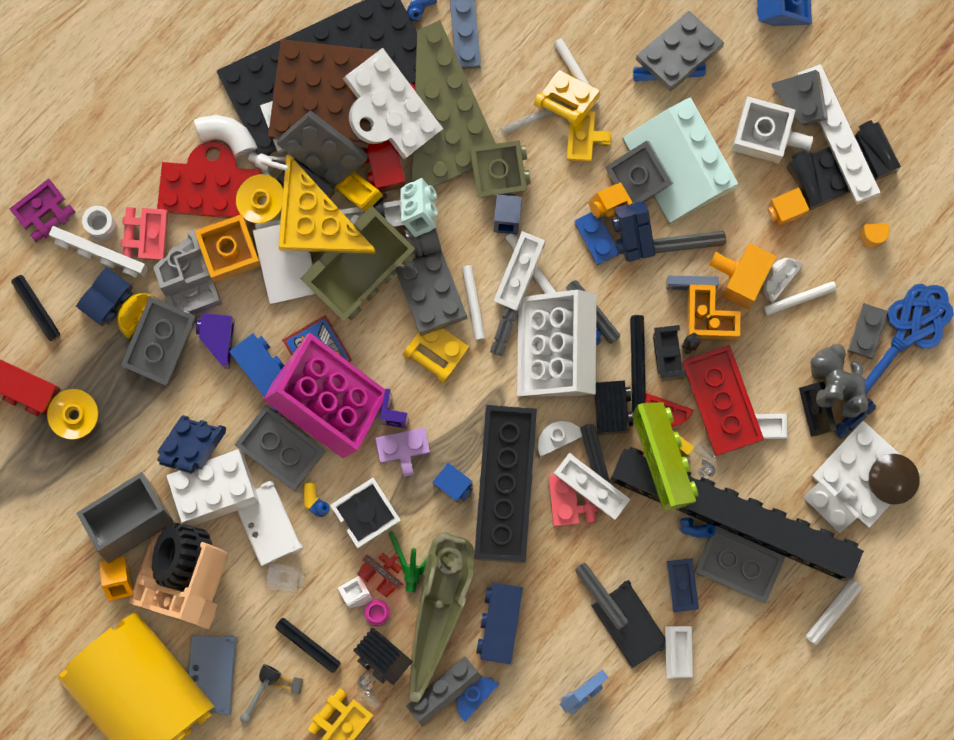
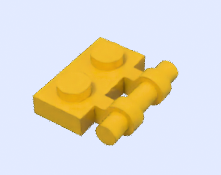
[307,688,374,740]

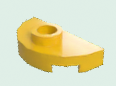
[118,293,158,339]

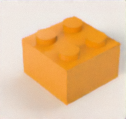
[194,214,261,283]

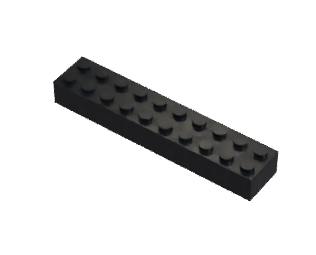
[610,447,864,582]

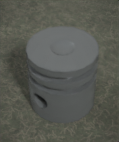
[404,228,442,259]

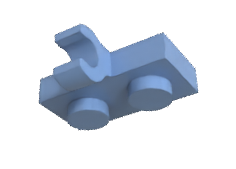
[559,669,609,714]

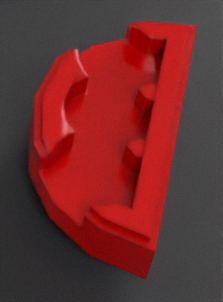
[645,393,694,427]

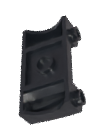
[787,120,901,211]

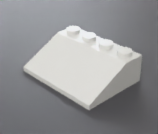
[517,290,597,397]

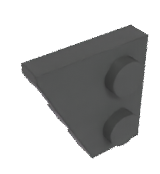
[771,70,828,126]

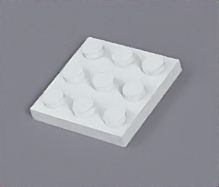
[811,421,920,528]

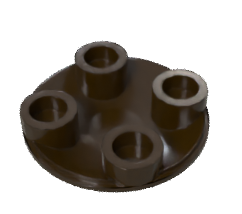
[868,454,920,505]

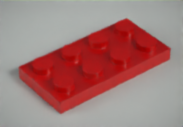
[682,345,764,457]

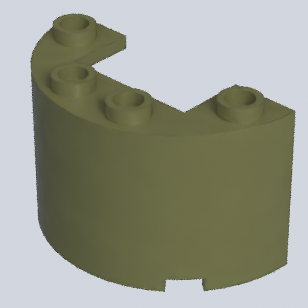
[300,206,415,321]

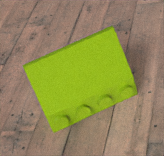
[632,402,698,513]

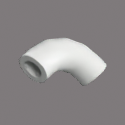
[194,115,258,158]

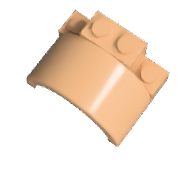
[129,531,229,629]

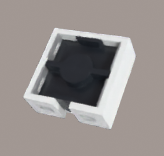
[330,478,401,549]

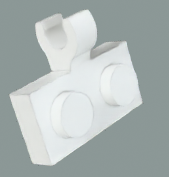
[804,479,859,533]

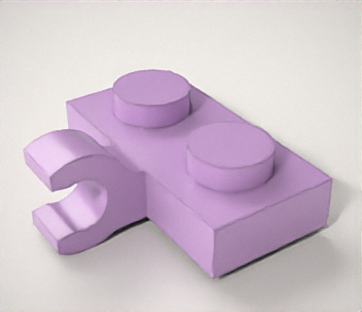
[375,428,430,477]

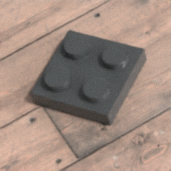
[605,140,674,203]

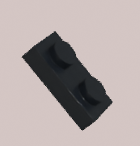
[799,381,837,437]

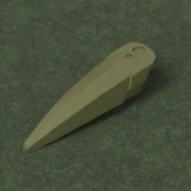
[409,533,475,703]

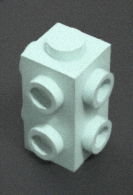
[401,178,438,237]

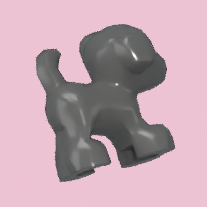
[810,344,868,417]

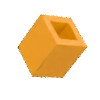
[767,188,809,227]
[100,556,133,601]

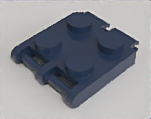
[157,415,226,474]

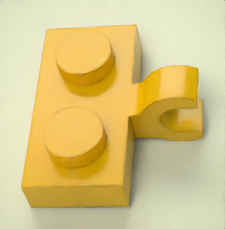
[567,110,611,162]

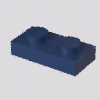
[666,558,699,612]

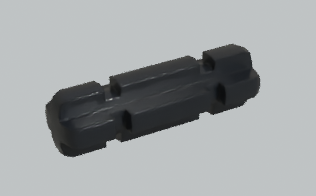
[682,333,701,354]

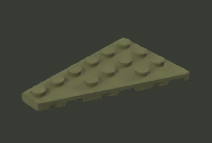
[412,20,496,187]

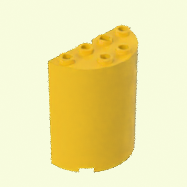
[57,612,215,740]

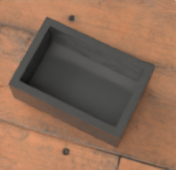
[76,472,174,564]

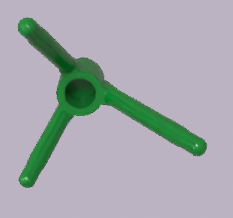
[389,531,449,592]

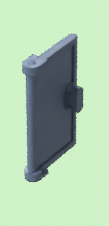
[188,635,238,715]

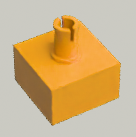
[709,243,777,310]

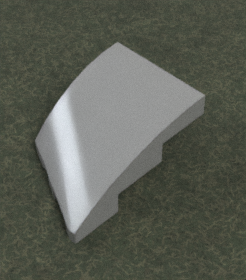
[154,230,222,314]

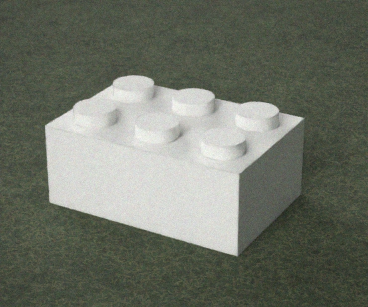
[166,449,260,526]

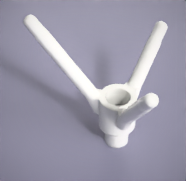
[248,152,294,177]

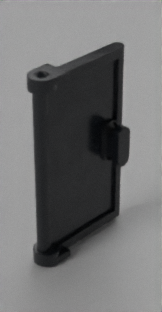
[592,580,666,668]

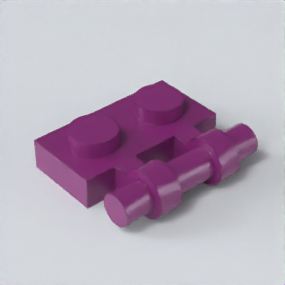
[9,178,76,243]

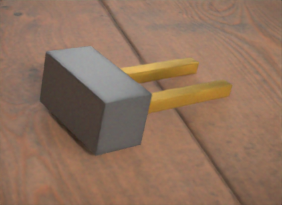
[274,677,303,694]

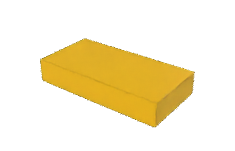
[335,171,383,212]

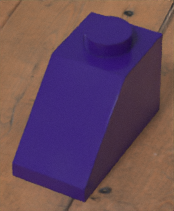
[196,313,235,369]

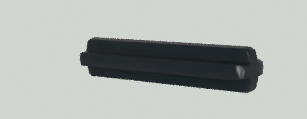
[11,275,61,341]
[580,424,610,483]
[275,618,341,673]

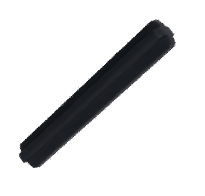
[630,315,646,412]

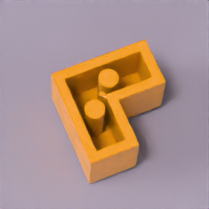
[686,284,741,341]

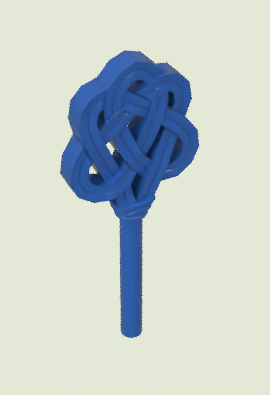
[865,284,954,395]

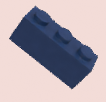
[476,583,523,665]

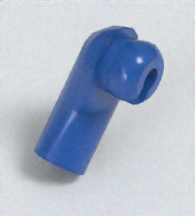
[407,0,437,21]
[679,517,716,538]

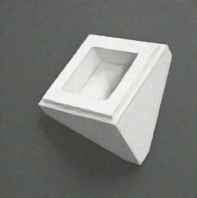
[338,575,374,608]

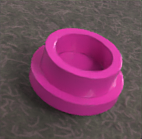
[364,600,390,626]

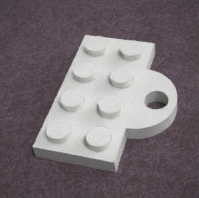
[343,48,443,159]

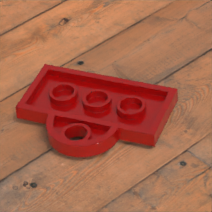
[157,142,262,220]

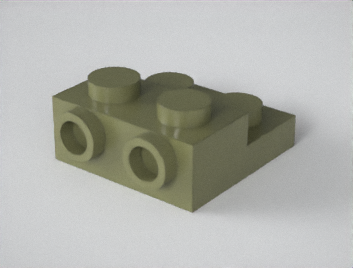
[470,140,531,197]

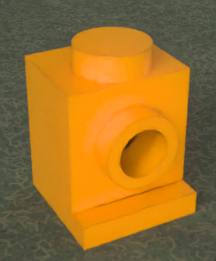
[588,182,633,219]

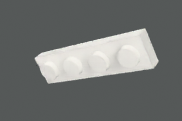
[49,226,148,278]

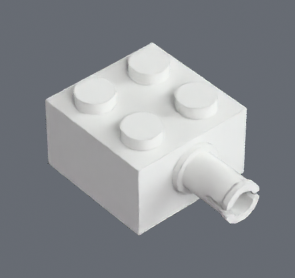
[731,96,813,164]

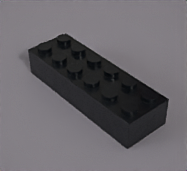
[474,405,537,564]

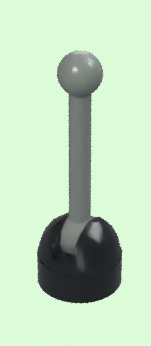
[240,664,282,724]

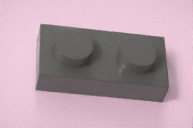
[847,303,888,359]

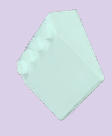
[623,97,738,224]

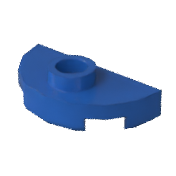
[456,677,499,722]

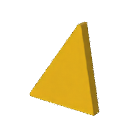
[278,155,376,254]

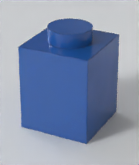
[432,462,473,503]

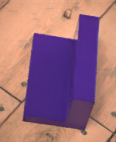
[380,388,409,429]

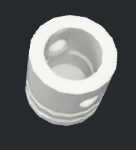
[82,206,117,241]

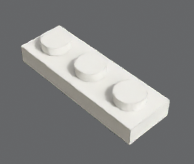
[494,231,546,311]
[554,453,631,520]

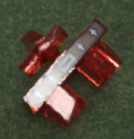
[357,553,404,598]

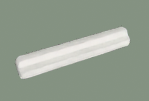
[806,580,862,645]

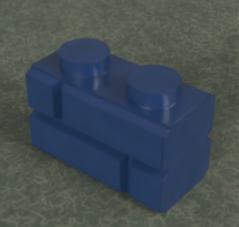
[612,201,656,262]

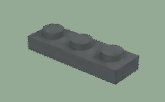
[406,656,482,727]

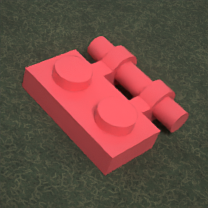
[120,207,168,260]
[548,475,598,527]

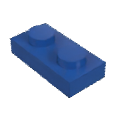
[574,212,619,266]

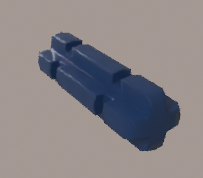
[833,398,876,439]

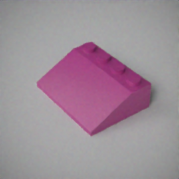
[263,333,385,458]

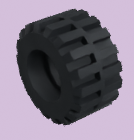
[152,522,212,591]

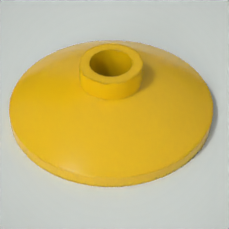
[236,174,283,224]
[47,389,98,440]

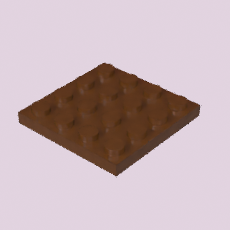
[268,39,379,150]

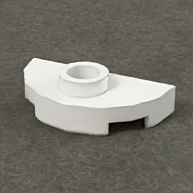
[763,258,803,303]
[537,421,582,457]

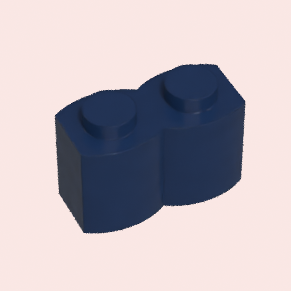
[75,267,133,327]

